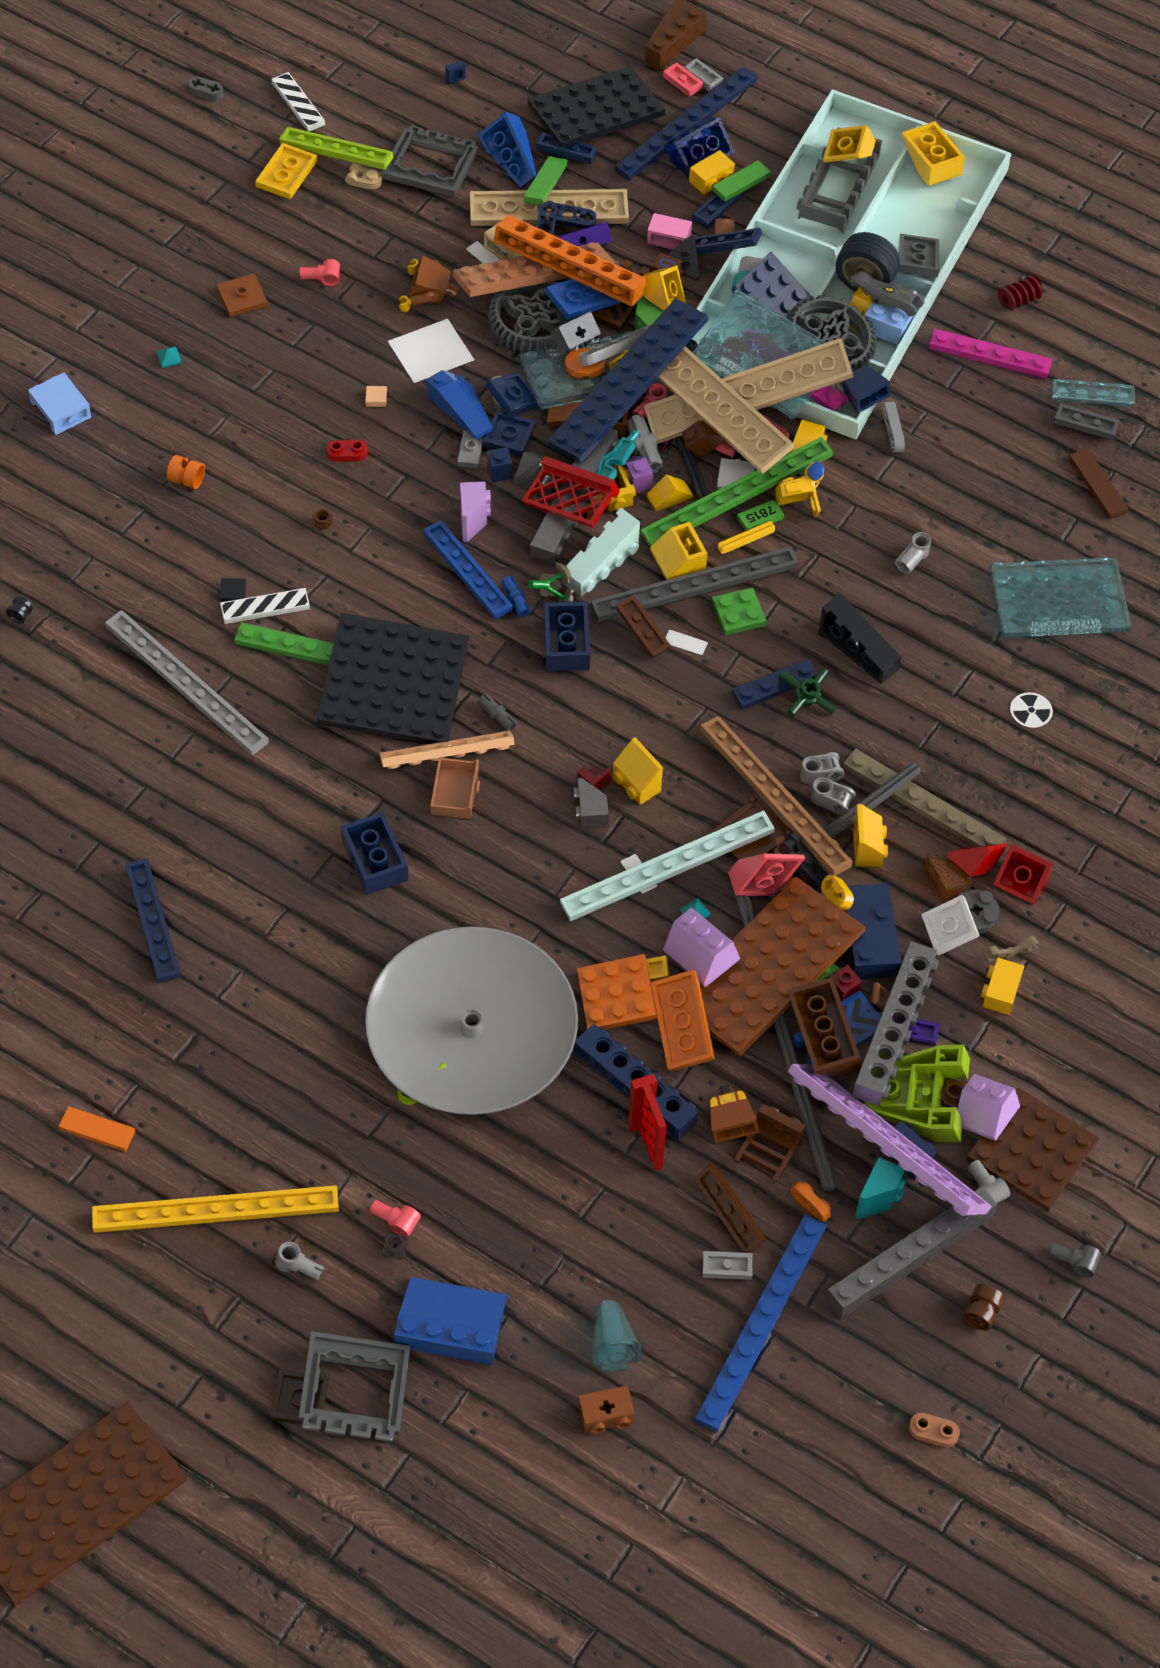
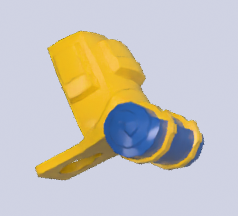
[775,461,824,518]

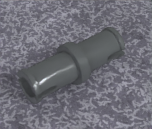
[478,693,518,731]

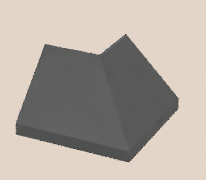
[514,451,560,496]

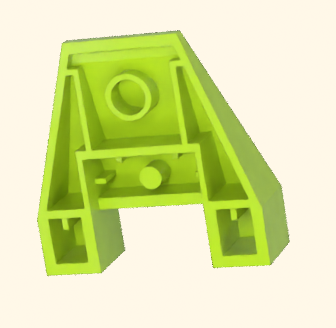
[864,1045,970,1142]

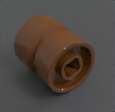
[961,1284,1005,1331]

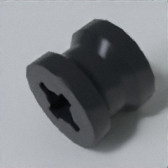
[6,596,33,624]

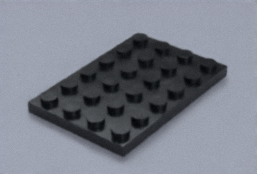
[528,66,665,148]

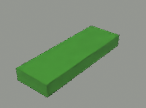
[713,160,771,202]

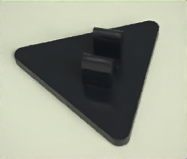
[668,235,700,279]

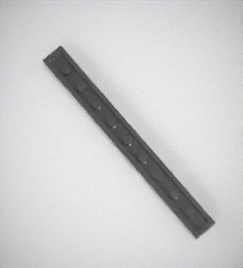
[591,546,799,622]

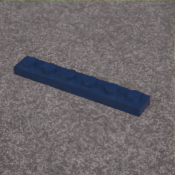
[125,858,181,983]

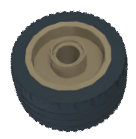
[835,232,900,292]

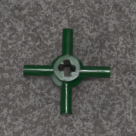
[779,668,837,717]

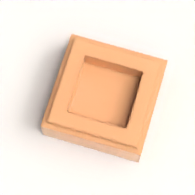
[365,386,387,407]

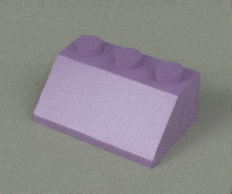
[663,907,740,987]

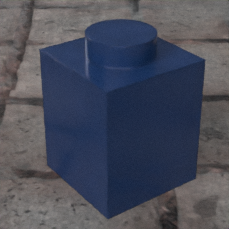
[487,447,512,483]

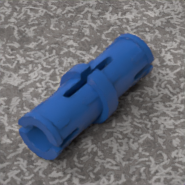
[501,576,531,618]

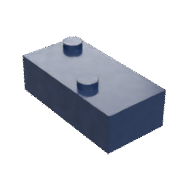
[845,883,902,979]

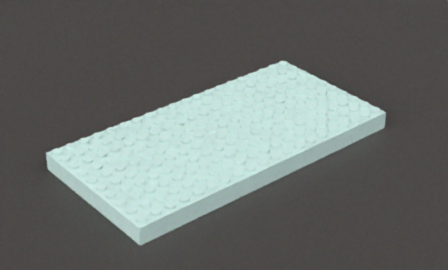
[692,89,1011,439]

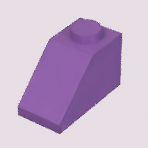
[622,455,653,493]

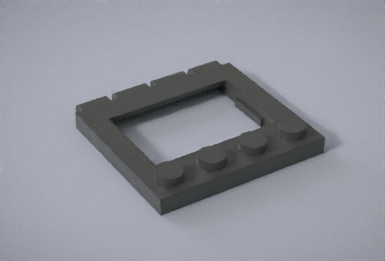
[381,125,478,197]
[298,1331,410,1442]

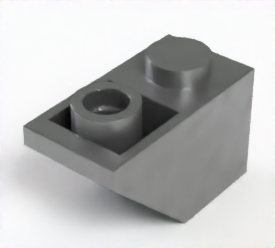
[573,778,609,828]

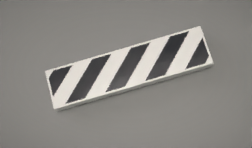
[272,72,325,132]
[220,588,310,624]

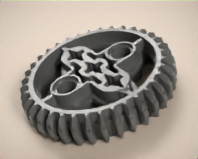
[488,280,582,356]
[782,295,877,371]

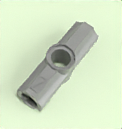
[627,415,663,473]

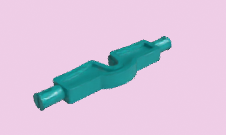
[586,429,640,502]

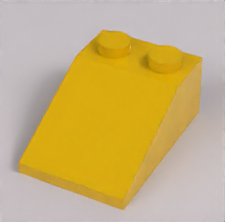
[901,121,965,186]

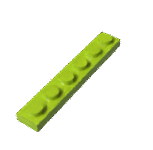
[279,127,393,170]

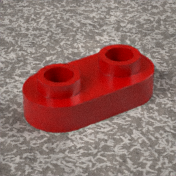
[326,440,368,462]

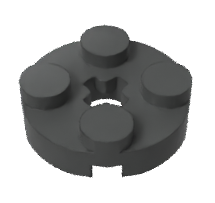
[957,890,1000,934]

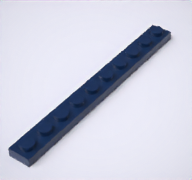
[615,66,758,181]

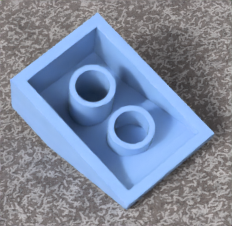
[865,299,919,345]

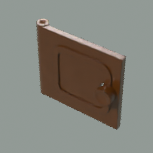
[710,796,793,860]

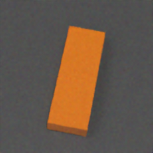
[58,1106,135,1152]

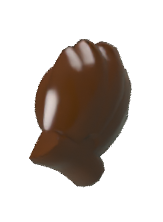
[941,1078,966,1107]

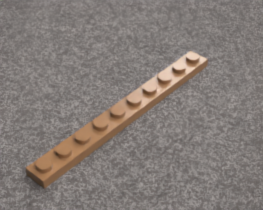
[700,716,853,876]

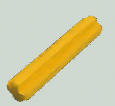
[717,521,775,554]

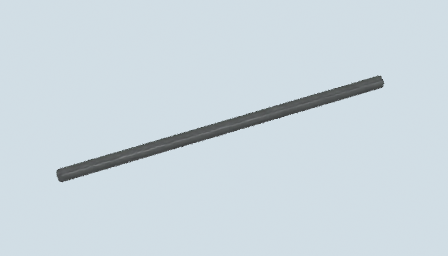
[728,866,836,1192]

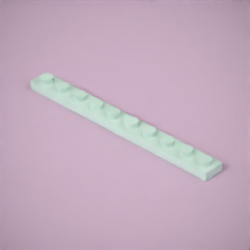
[560,811,774,921]

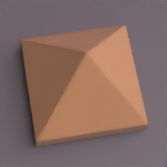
[715,219,735,234]
[869,982,890,1011]

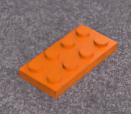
[650,969,715,1072]

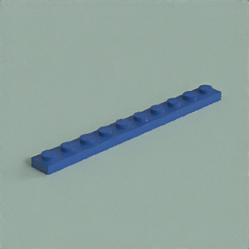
[695,1214,827,1433]

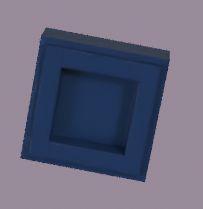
[445,60,466,84]

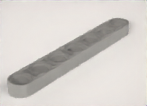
[579,323,653,366]

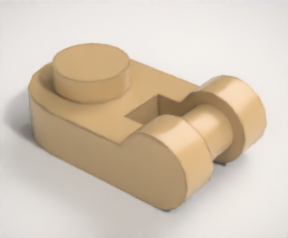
[345,163,382,189]

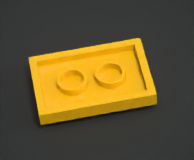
[255,143,318,199]

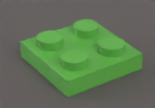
[712,588,767,635]

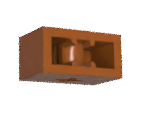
[578,1385,635,1434]

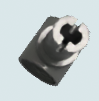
[1049,1242,1101,1278]

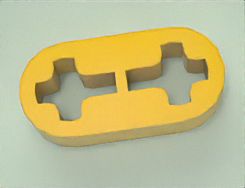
[821,875,854,911]

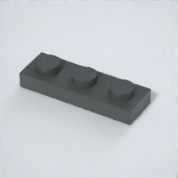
[1054,403,1120,440]

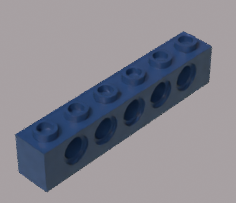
[574,1024,698,1141]

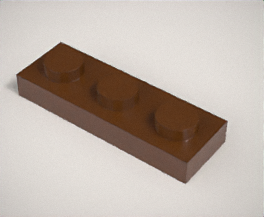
[615,594,671,659]

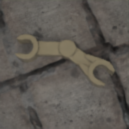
[983,936,1039,962]

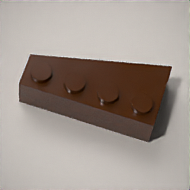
[645,0,707,71]

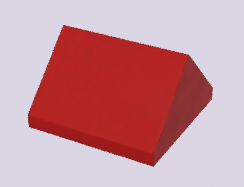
[946,843,1007,877]
[993,844,1053,904]

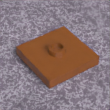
[217,274,268,317]

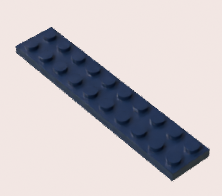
[547,298,709,463]

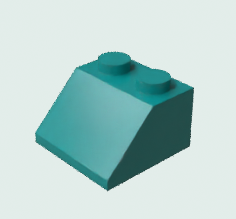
[855,1157,907,1219]

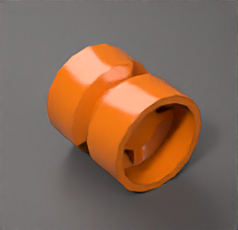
[167,455,205,489]

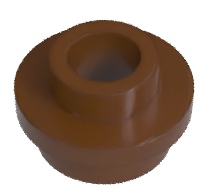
[312,509,333,529]

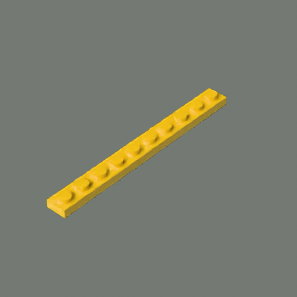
[92,1185,339,1233]

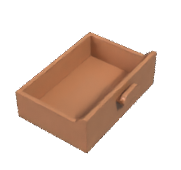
[430,757,480,819]

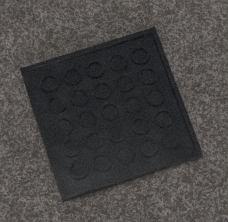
[316,613,469,744]

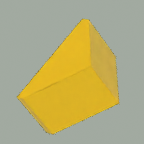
[647,474,694,512]

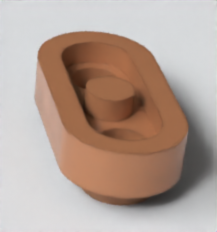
[909,1413,960,1447]

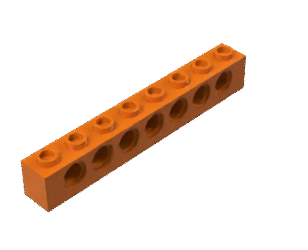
[494,215,647,306]

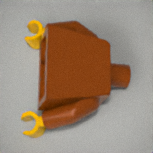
[399,256,459,312]

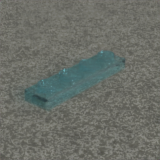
[1052,379,1135,407]

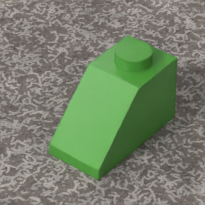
[634,295,664,330]

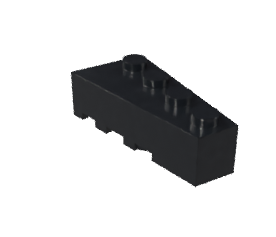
[818,593,901,684]

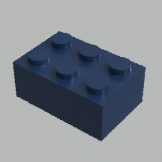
[544,602,590,671]
[340,812,409,895]

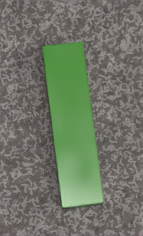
[524,156,567,205]

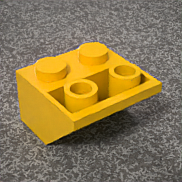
[650,522,707,580]

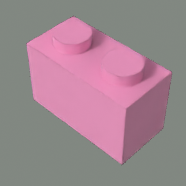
[647,213,692,250]

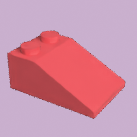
[728,854,805,896]

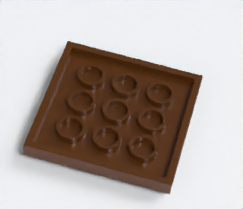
[966,1087,1099,1212]

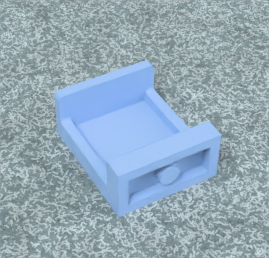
[28,372,91,435]

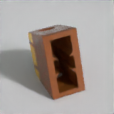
[710,1085,760,1143]

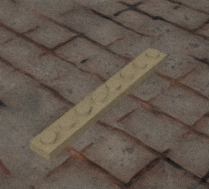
[843,749,1006,847]

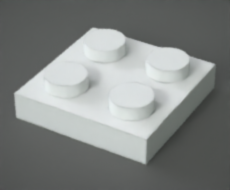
[921,895,979,956]

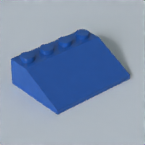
[394,1277,508,1365]

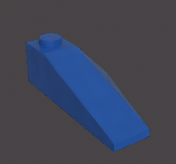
[478,112,537,188]
[426,370,493,440]

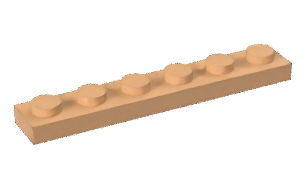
[379,731,515,769]

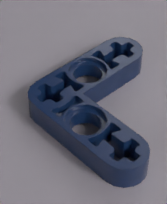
[536,202,596,235]

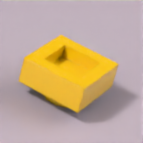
[646,956,670,982]

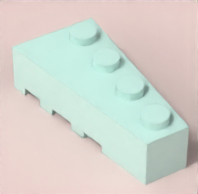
[562,508,640,597]

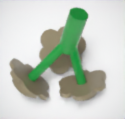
[528,562,574,602]

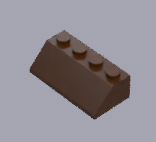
[787,977,862,1077]

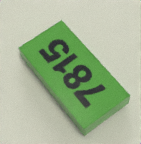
[737,500,784,531]

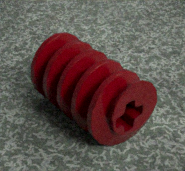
[998,274,1043,311]

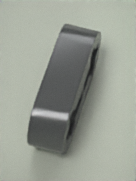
[188,77,224,101]

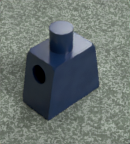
[843,366,891,414]

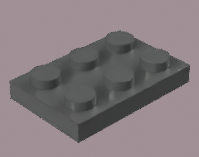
[898,233,939,277]

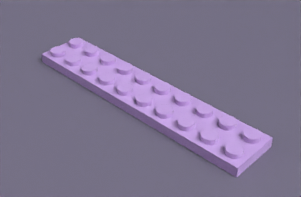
[788,1064,992,1216]

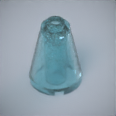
[592,1300,642,1372]

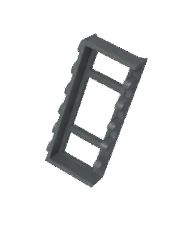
[796,127,882,234]

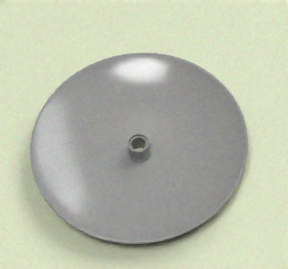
[366,927,578,1115]

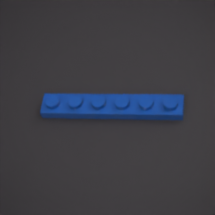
[423,520,513,620]

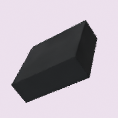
[220,578,246,603]

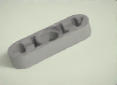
[883,402,905,453]

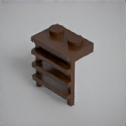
[734,1104,805,1183]

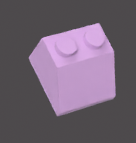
[460,482,491,543]
[958,1074,1020,1141]

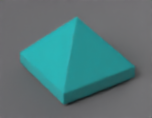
[156,347,182,368]
[679,898,711,919]

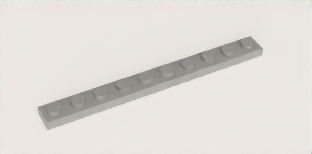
[105,610,269,756]

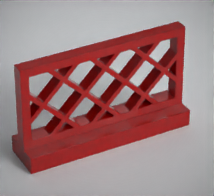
[522,456,620,528]
[628,1074,667,1171]

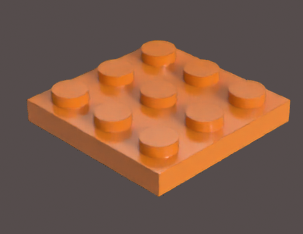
[577,954,658,1030]

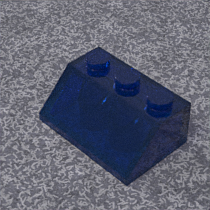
[663,117,735,178]

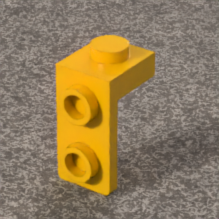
[607,465,636,511]

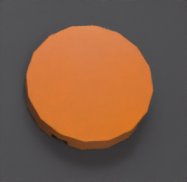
[565,348,606,379]

